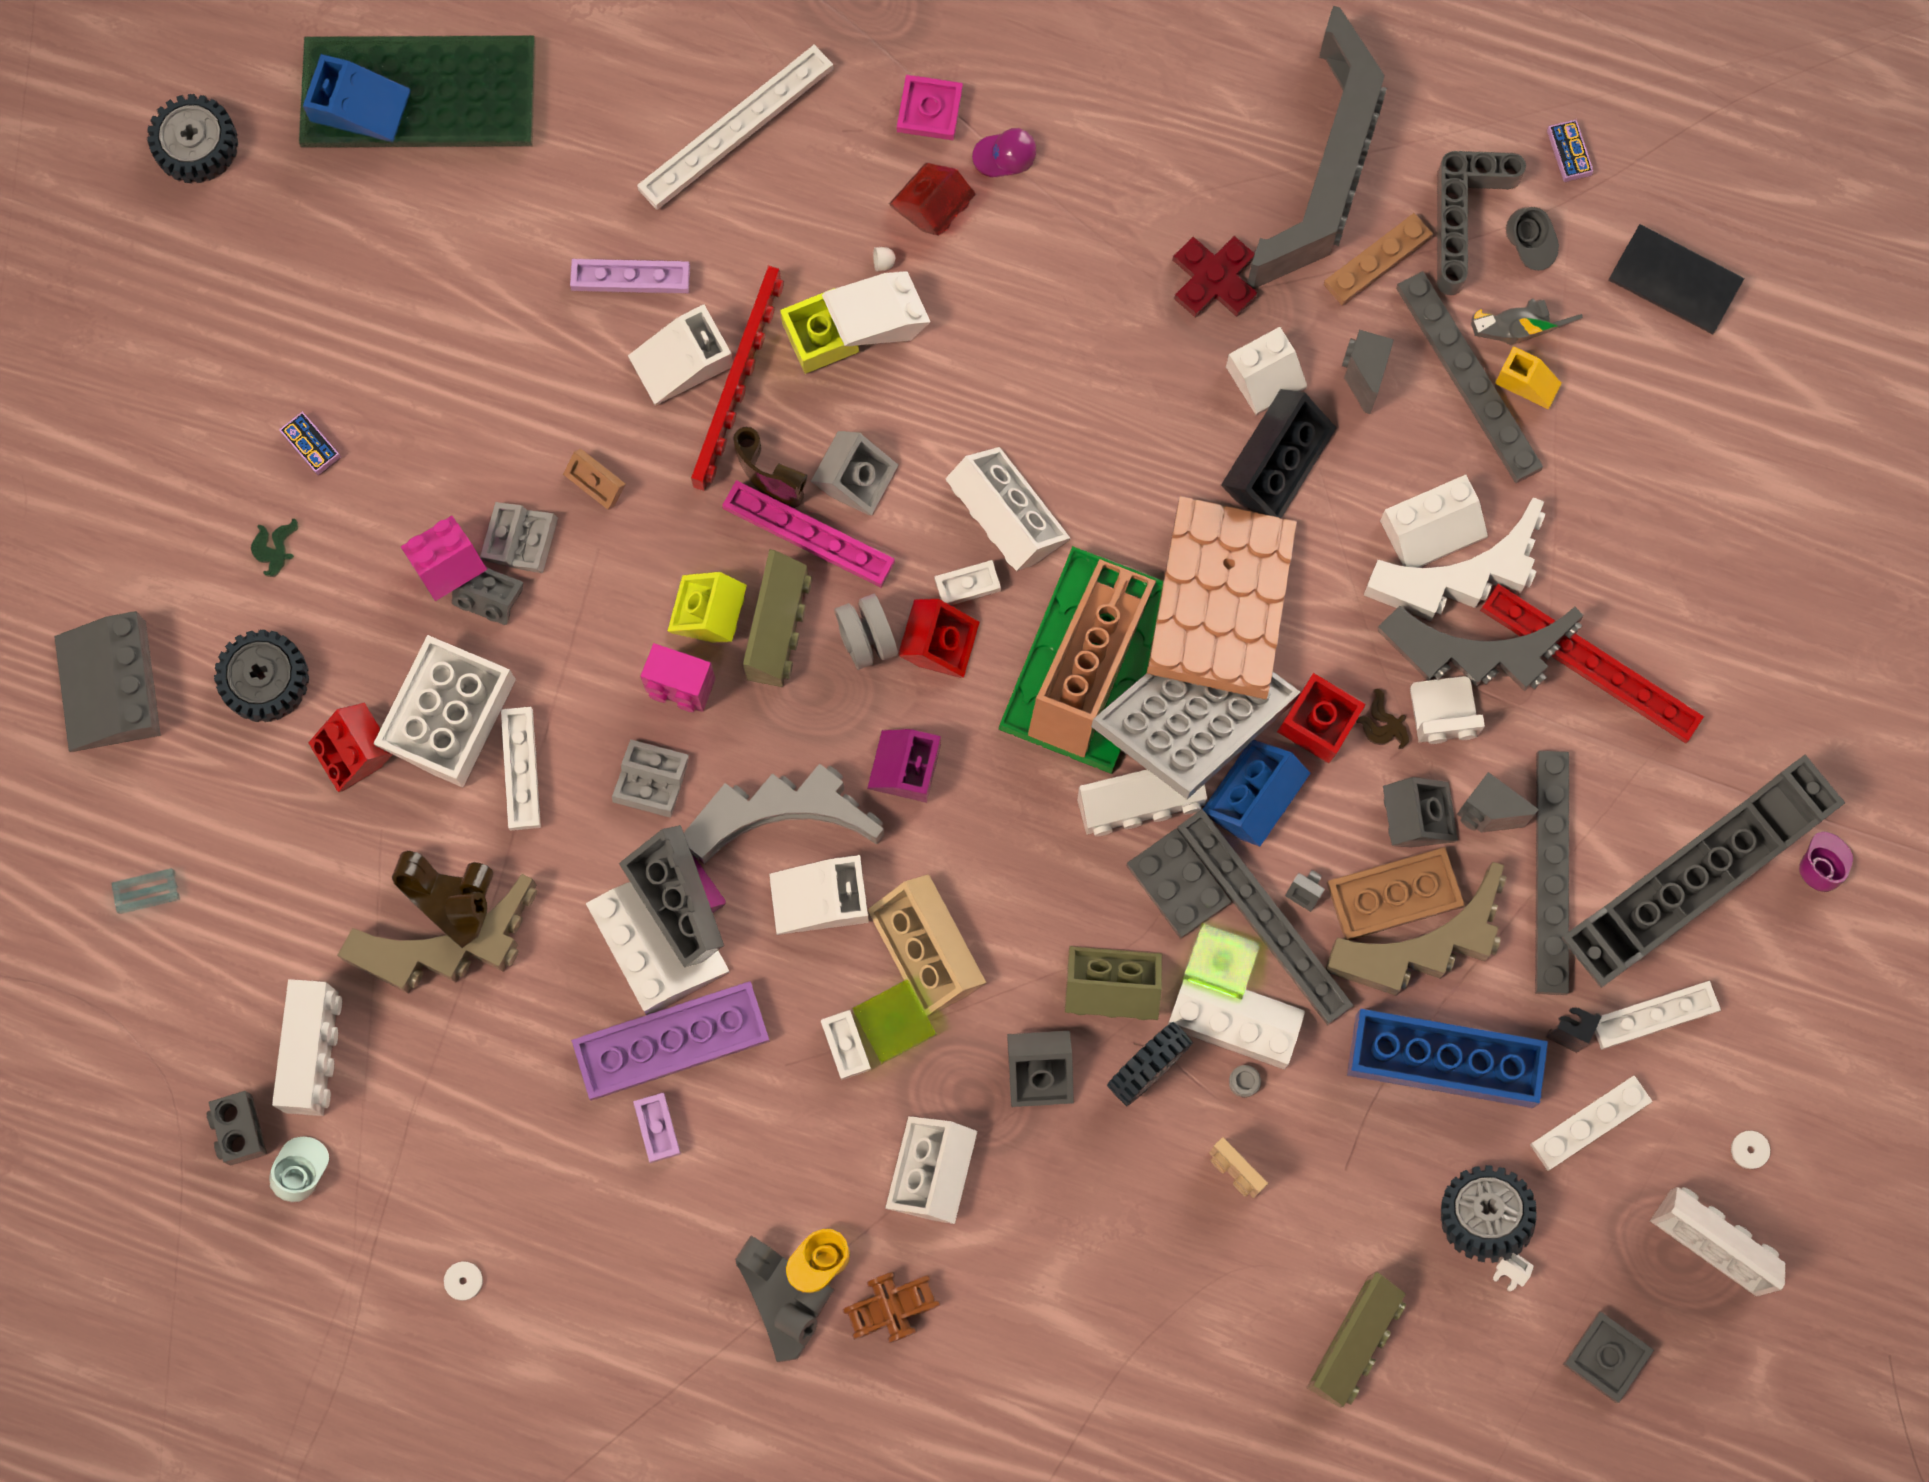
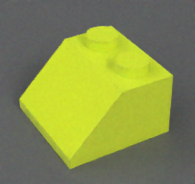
[667,572,747,643]

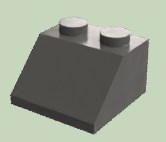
[1342,329,1394,414]
[1457,772,1539,833]
[1383,777,1458,848]
[1007,1031,1074,1107]

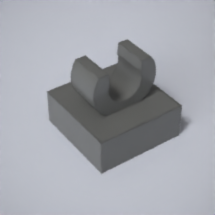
[1285,870,1325,912]

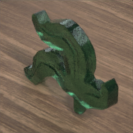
[251,518,298,577]

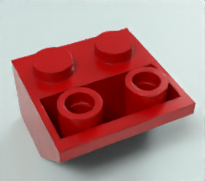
[308,702,393,792]

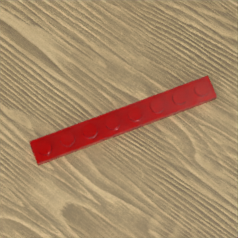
[691,265,784,491]
[1480,584,1704,744]

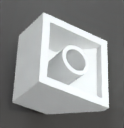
[1226,327,1307,415]

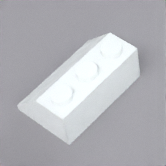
[1380,475,1488,568]
[886,1116,977,1224]

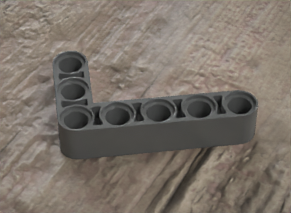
[1437,151,1526,296]

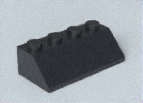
[1221,389,1337,519]

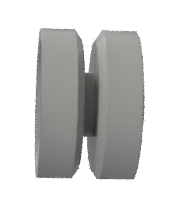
[834,593,898,670]

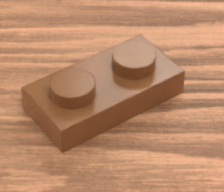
[563,448,626,510]

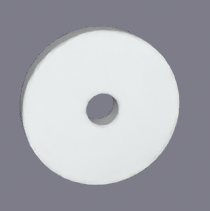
[1731,1131,1770,1169]
[444,1262,483,1301]

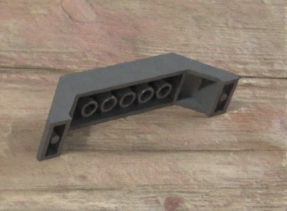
[1247,6,1387,289]
[1561,754,1845,988]

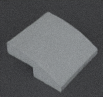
[480,502,558,573]
[612,739,689,818]

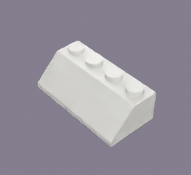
[946,447,1070,571]
[1077,770,1207,837]
[1167,969,1305,1070]

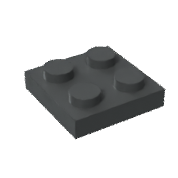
[1563,1311,1654,1403]

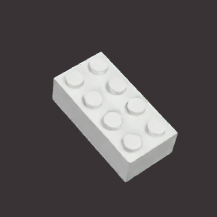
[272,979,342,1116]

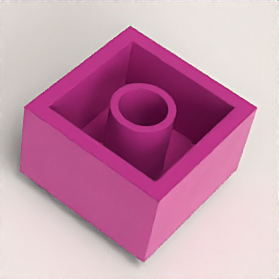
[400,516,487,601]
[640,643,716,712]

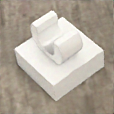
[1493,1253,1534,1292]

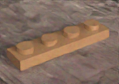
[1323,213,1433,306]

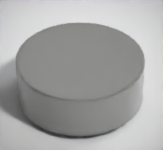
[1229,1065,1261,1098]

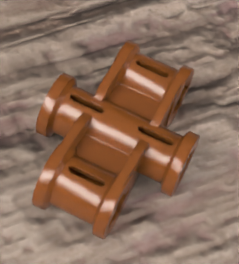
[842,1272,940,1343]

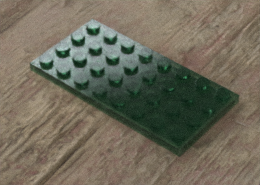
[299,35,536,148]

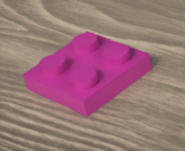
[897,75,963,141]

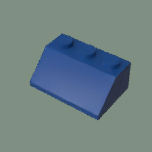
[1203,740,1311,847]

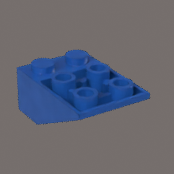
[303,54,411,142]

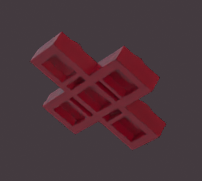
[1172,236,1258,318]

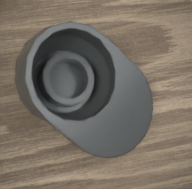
[1505,206,1559,271]

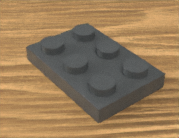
[1126,828,1231,939]

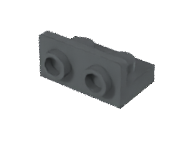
[452,568,523,625]

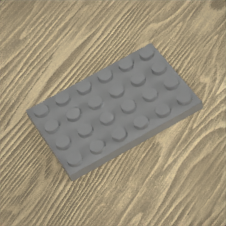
[1091,672,1301,799]

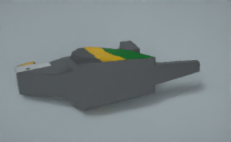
[1471,298,1583,345]

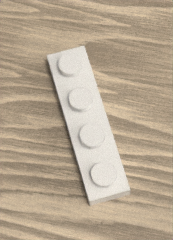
[501,707,541,831]
[1595,981,1721,1050]
[1530,1075,1653,1171]

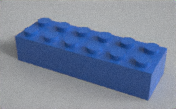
[1347,1009,1548,1108]

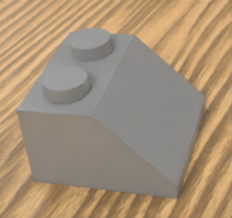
[811,431,898,515]

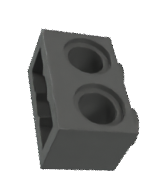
[206,1091,267,1166]

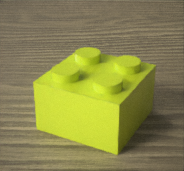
[780,288,859,374]

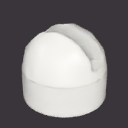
[873,247,896,271]

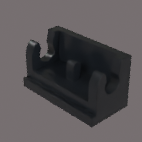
[1546,1007,1602,1053]

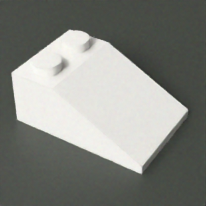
[822,271,930,346]

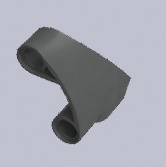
[735,1235,834,1362]

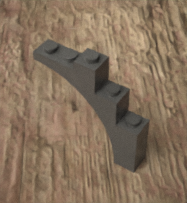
[1378,606,1584,691]

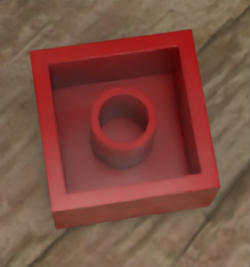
[1277,673,1366,763]

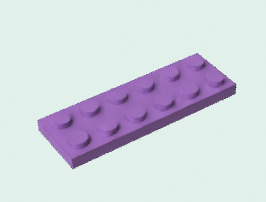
[571,981,770,1101]

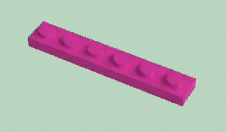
[722,480,895,588]

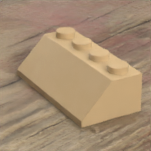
[868,875,986,1018]

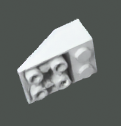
[628,305,733,406]
[769,855,869,935]

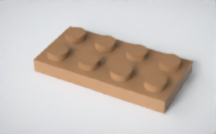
[1326,847,1465,941]

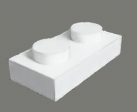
[934,560,1001,605]
[821,1010,871,1080]

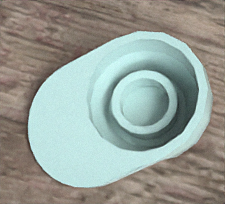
[269,1137,329,1202]

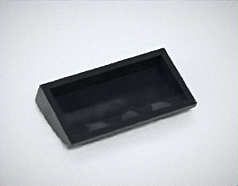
[1608,224,1745,335]

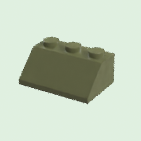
[1065,946,1162,1020]

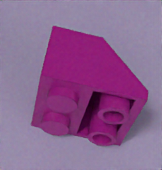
[867,729,941,803]

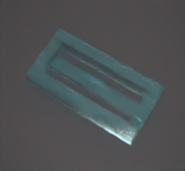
[111,868,180,914]

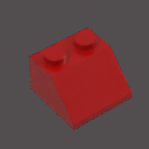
[898,599,980,678]

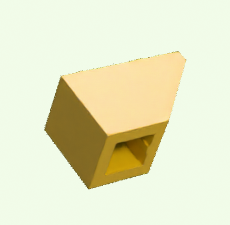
[1495,346,1562,409]

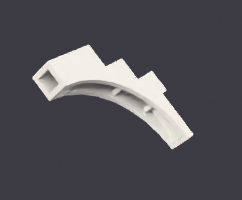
[1364,498,1545,621]

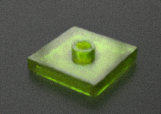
[1183,923,1260,1000]
[852,979,936,1065]

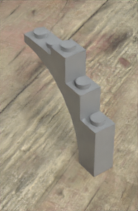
[684,764,884,865]

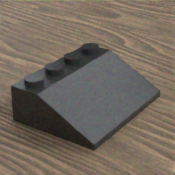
[54,611,161,752]

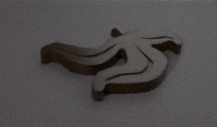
[1356,689,1409,749]

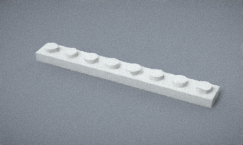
[637,45,833,210]

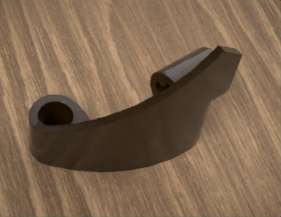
[733,426,807,508]
[392,851,493,948]

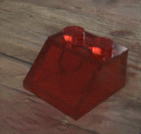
[889,163,976,236]

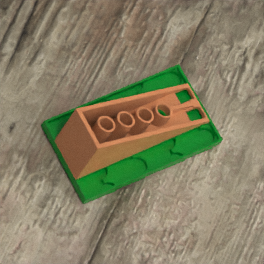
[998,546,1163,774]

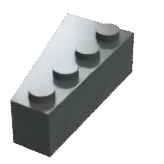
[619,825,724,968]

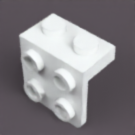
[1410,676,1485,744]

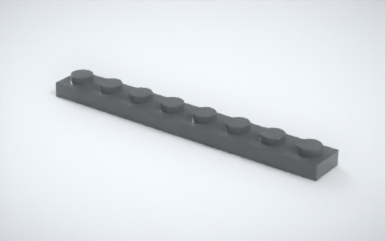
[1396,271,1543,484]
[1535,751,1569,995]
[1177,809,1353,1026]

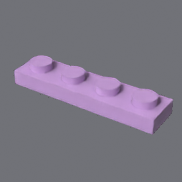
[570,259,690,293]

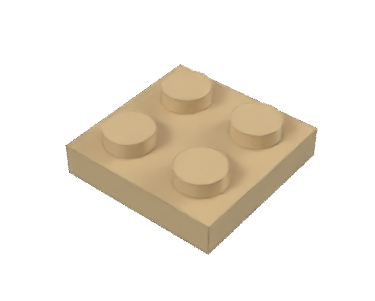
[1209,1137,1268,1199]

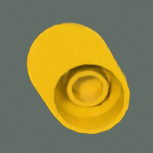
[786,1229,850,1293]

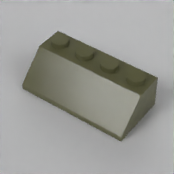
[743,549,812,687]
[1306,1272,1406,1408]

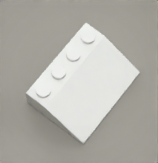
[373,635,516,787]
[586,882,729,1015]
[1650,1187,1785,1296]

